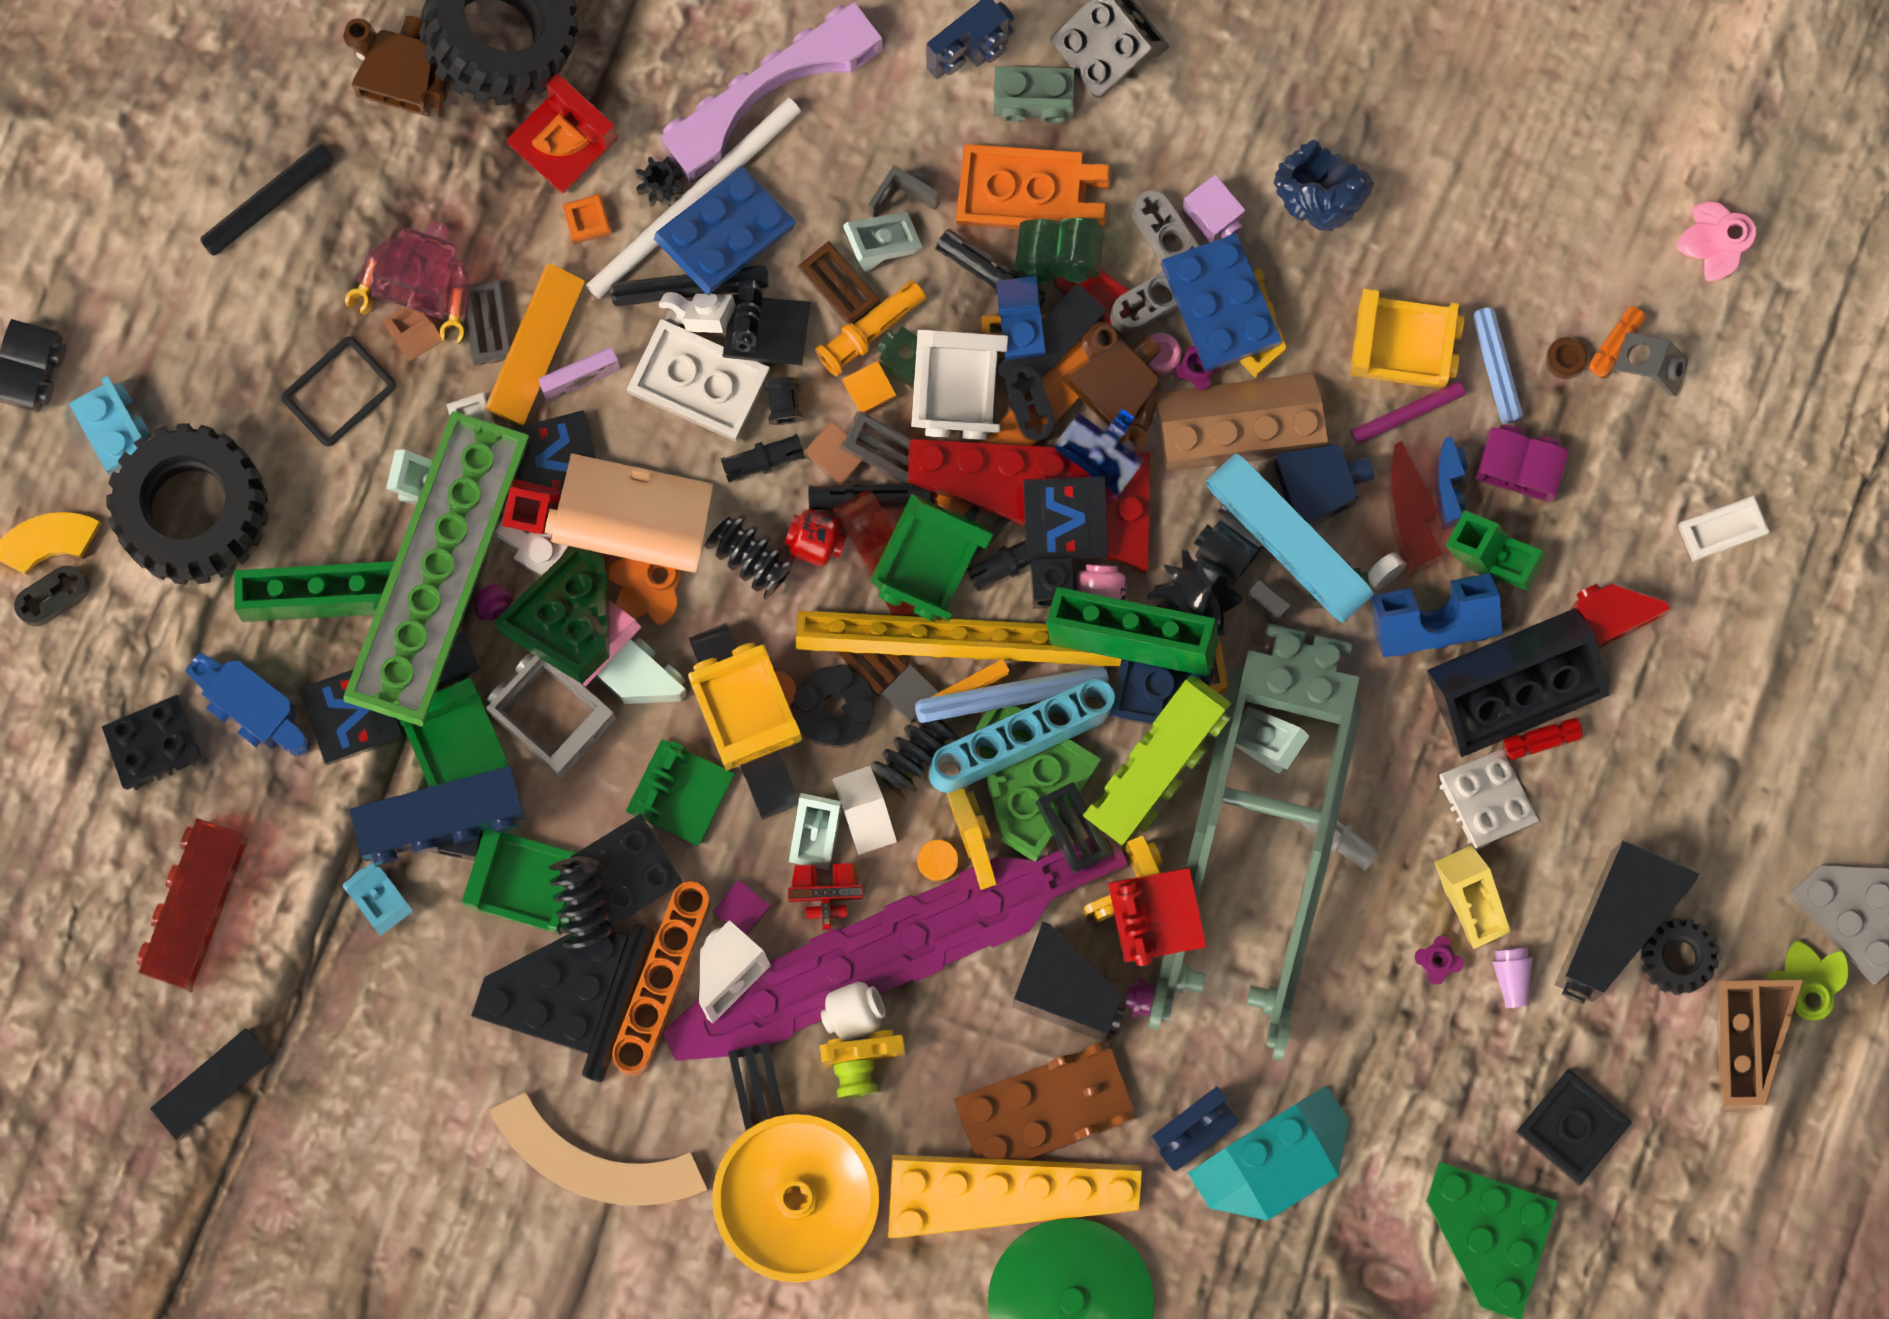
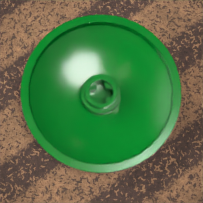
[988,1218,1154,1319]

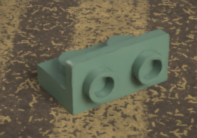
[994,66,1074,123]

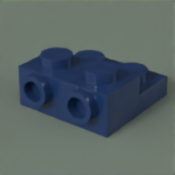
[926,0,1015,80]
[1110,659,1215,727]

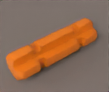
[1588,306,1646,378]

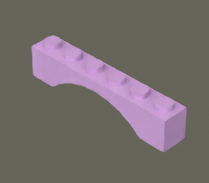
[660,2,883,185]

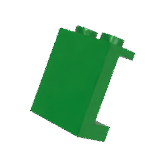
[870,494,993,622]
[399,677,510,787]
[461,828,578,935]

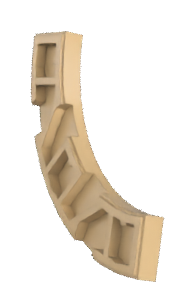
[489,1092,708,1206]

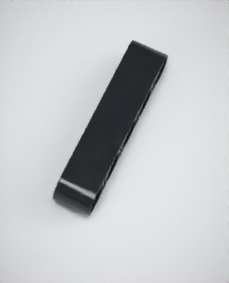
[688,623,799,820]

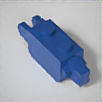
[185,652,311,757]

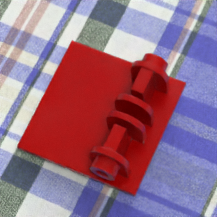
[1108,867,1207,966]

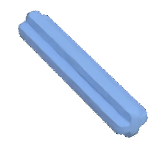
[1473,308,1523,424]

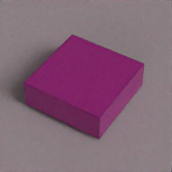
[712,880,770,935]

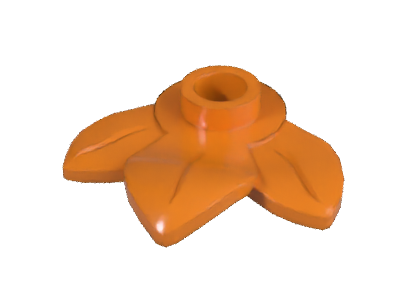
[608,558,681,626]

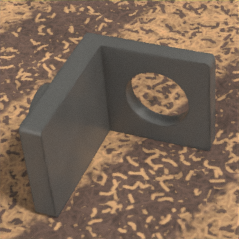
[868,165,940,217]
[1615,332,1688,397]

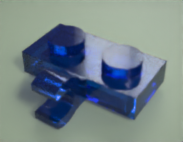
[1053,409,1144,495]

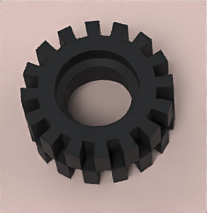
[1640,918,1719,995]

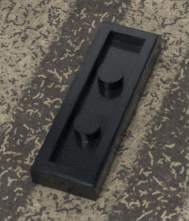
[996,283,1107,397]
[150,1028,273,1141]

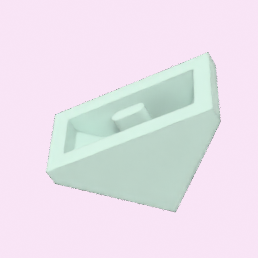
[789,793,842,871]

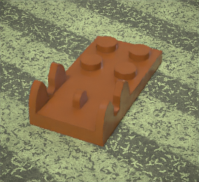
[954,1041,1137,1160]

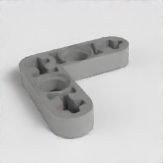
[1110,190,1199,334]

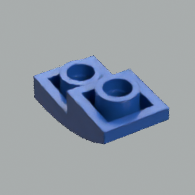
[1435,437,1468,530]

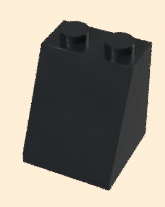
[1012,922,1126,1042]

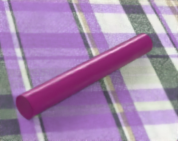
[1350,381,1466,445]

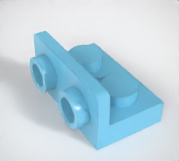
[69,375,152,475]

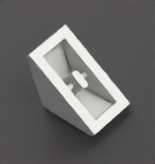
[832,766,897,856]

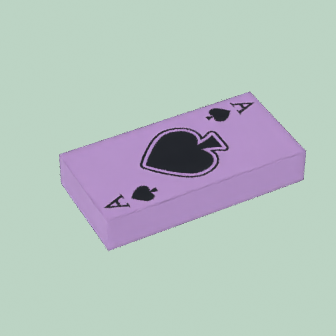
[538,347,620,402]

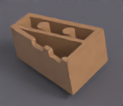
[1716,980,1803,1109]

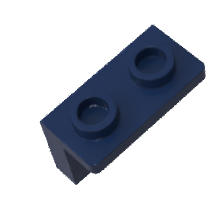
[1149,1086,1238,1171]

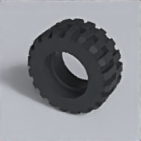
[419,0,579,106]
[106,423,269,585]

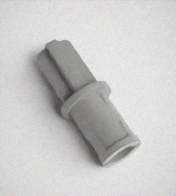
[1302,806,1380,872]

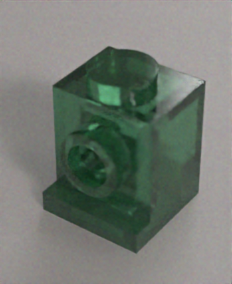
[877,326,917,390]

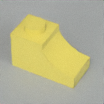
[1435,845,1511,949]

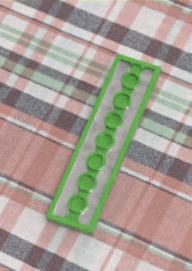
[344,411,529,727]

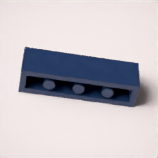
[349,766,526,865]

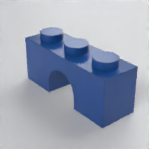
[1371,573,1503,658]

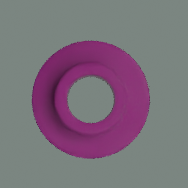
[473,584,513,621]
[1125,977,1154,1019]

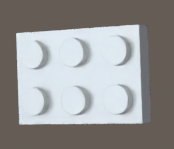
[626,319,770,442]

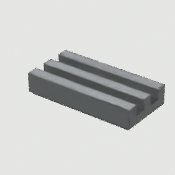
[461,280,512,366]
[839,411,911,484]

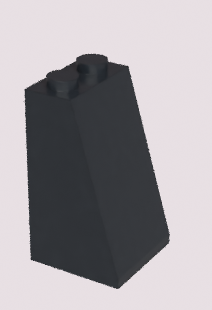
[1555,840,1700,1004]

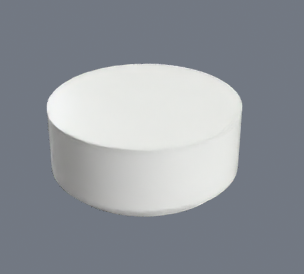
[1366,552,1407,590]

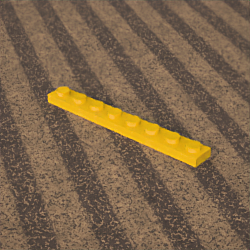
[796,611,1121,666]

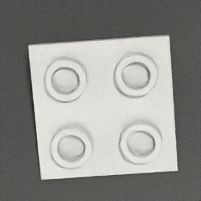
[1439,749,1539,851]

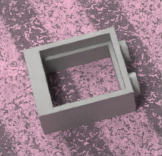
[486,652,616,779]

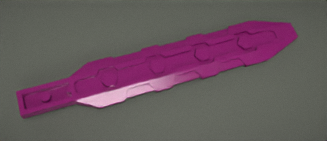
[663,831,1128,1061]

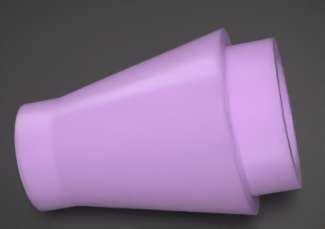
[1492,947,1533,1008]

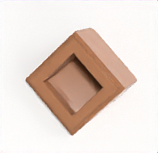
[383,300,442,360]
[805,422,862,483]

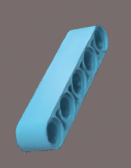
[1205,453,1373,623]
[929,679,1115,793]

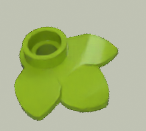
[1766,941,1848,1021]

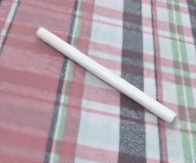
[586,98,801,299]

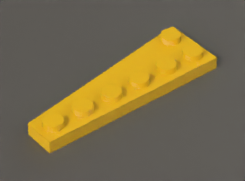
[888,1155,1142,1238]

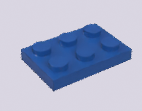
[654,166,796,295]
[1161,233,1282,372]

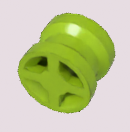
[833,1059,878,1099]

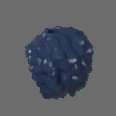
[1274,139,1374,231]

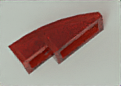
[1388,441,1443,576]
[833,489,915,616]

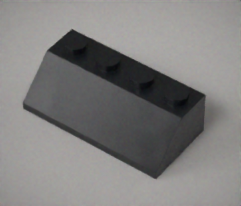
[1427,608,1610,757]

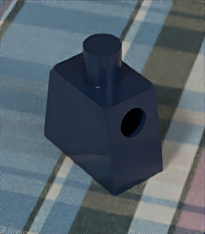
[1273,445,1374,528]

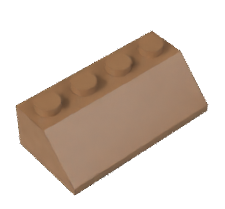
[1156,373,1328,472]

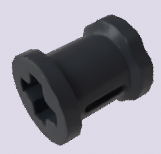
[763,377,803,425]

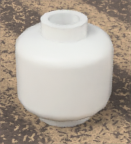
[821,981,885,1042]

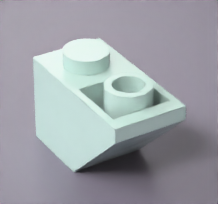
[595,637,687,704]

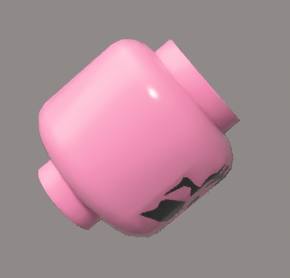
[1074,563,1127,601]

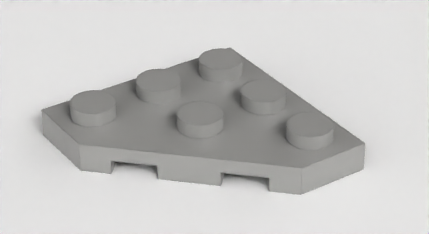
[1788,866,1889,985]

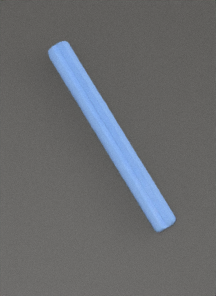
[915,666,1109,723]

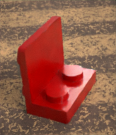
[507,73,618,194]

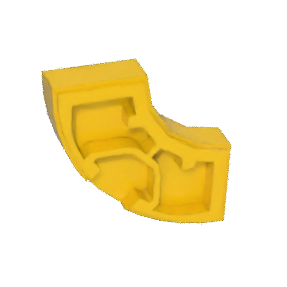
[0,512,102,575]

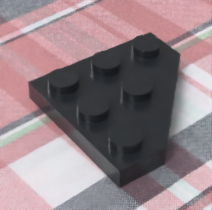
[471,932,628,1054]

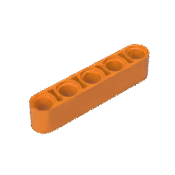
[612,881,711,1076]

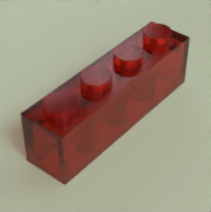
[136,818,249,993]

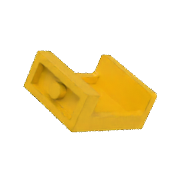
[1349,289,1464,389]
[688,642,802,771]

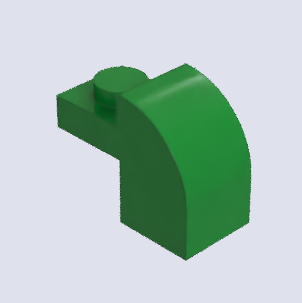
[1446,510,1547,591]

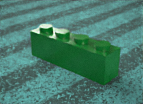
[234,561,395,622]
[1046,587,1219,677]

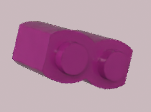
[1475,424,1569,502]

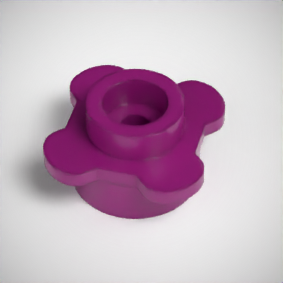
[1175,346,1222,391]
[1414,936,1464,985]

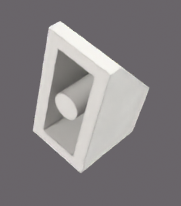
[699,920,771,1023]

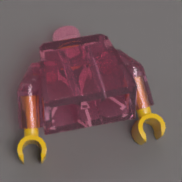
[345,222,470,344]

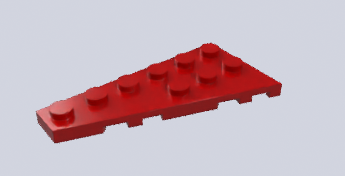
[908,439,1150,574]

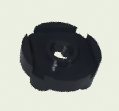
[794,665,874,748]

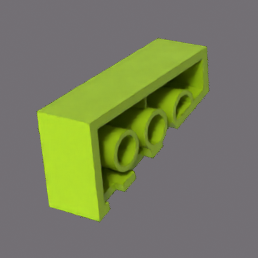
[1083,674,1232,846]

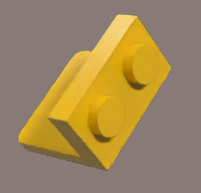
[1082,835,1163,923]

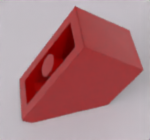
[1570,584,1670,649]

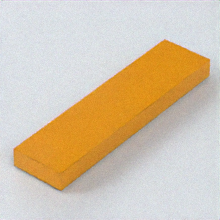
[484,263,585,426]

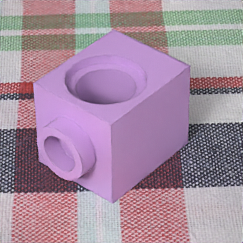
[1182,175,1246,242]

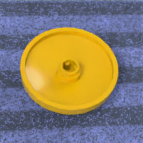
[712,1114,879,1283]

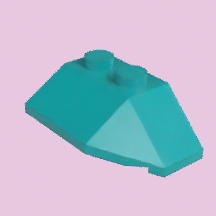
[1187,1086,1349,1221]

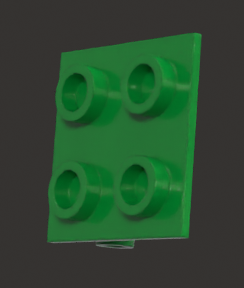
[625,739,735,847]

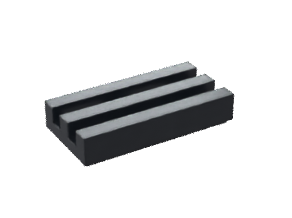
[1035,782,1111,875]
[728,1042,784,1131]

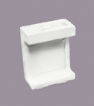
[911,330,1008,440]

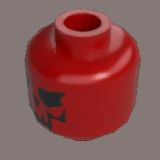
[784,509,847,567]

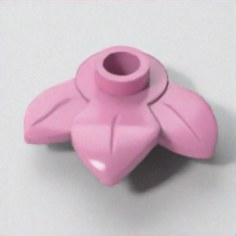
[1677,201,1757,281]

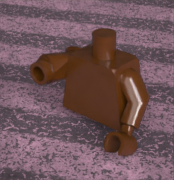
[343,16,451,118]
[1061,322,1161,455]

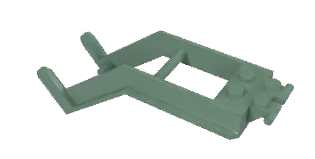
[1148,623,1362,1061]

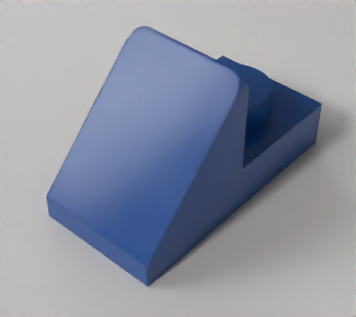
[997,276,1046,361]

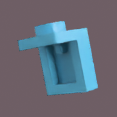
[343,862,413,936]

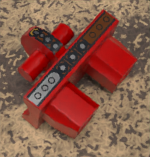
[788,863,863,930]

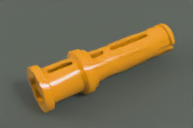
[815,279,927,377]

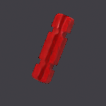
[1503,718,1583,760]

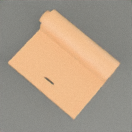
[545,453,713,573]

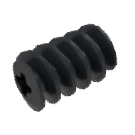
[704,513,795,600]
[871,715,960,799]
[548,856,613,949]

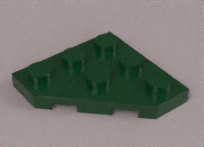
[494,547,610,684]

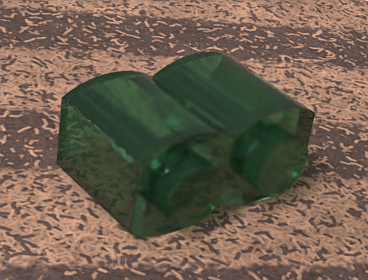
[1015,218,1104,284]

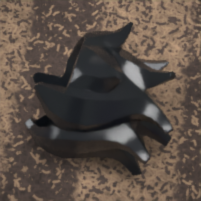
[1147,549,1243,637]

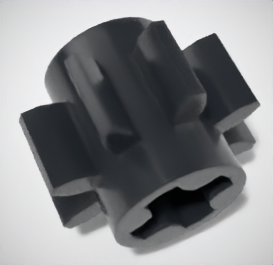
[636,156,684,207]

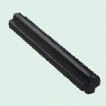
[200,143,333,256]
[611,265,769,306]
[582,924,654,1082]

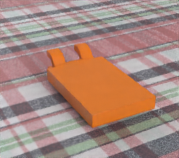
[956,144,1110,234]

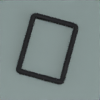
[282,336,396,446]

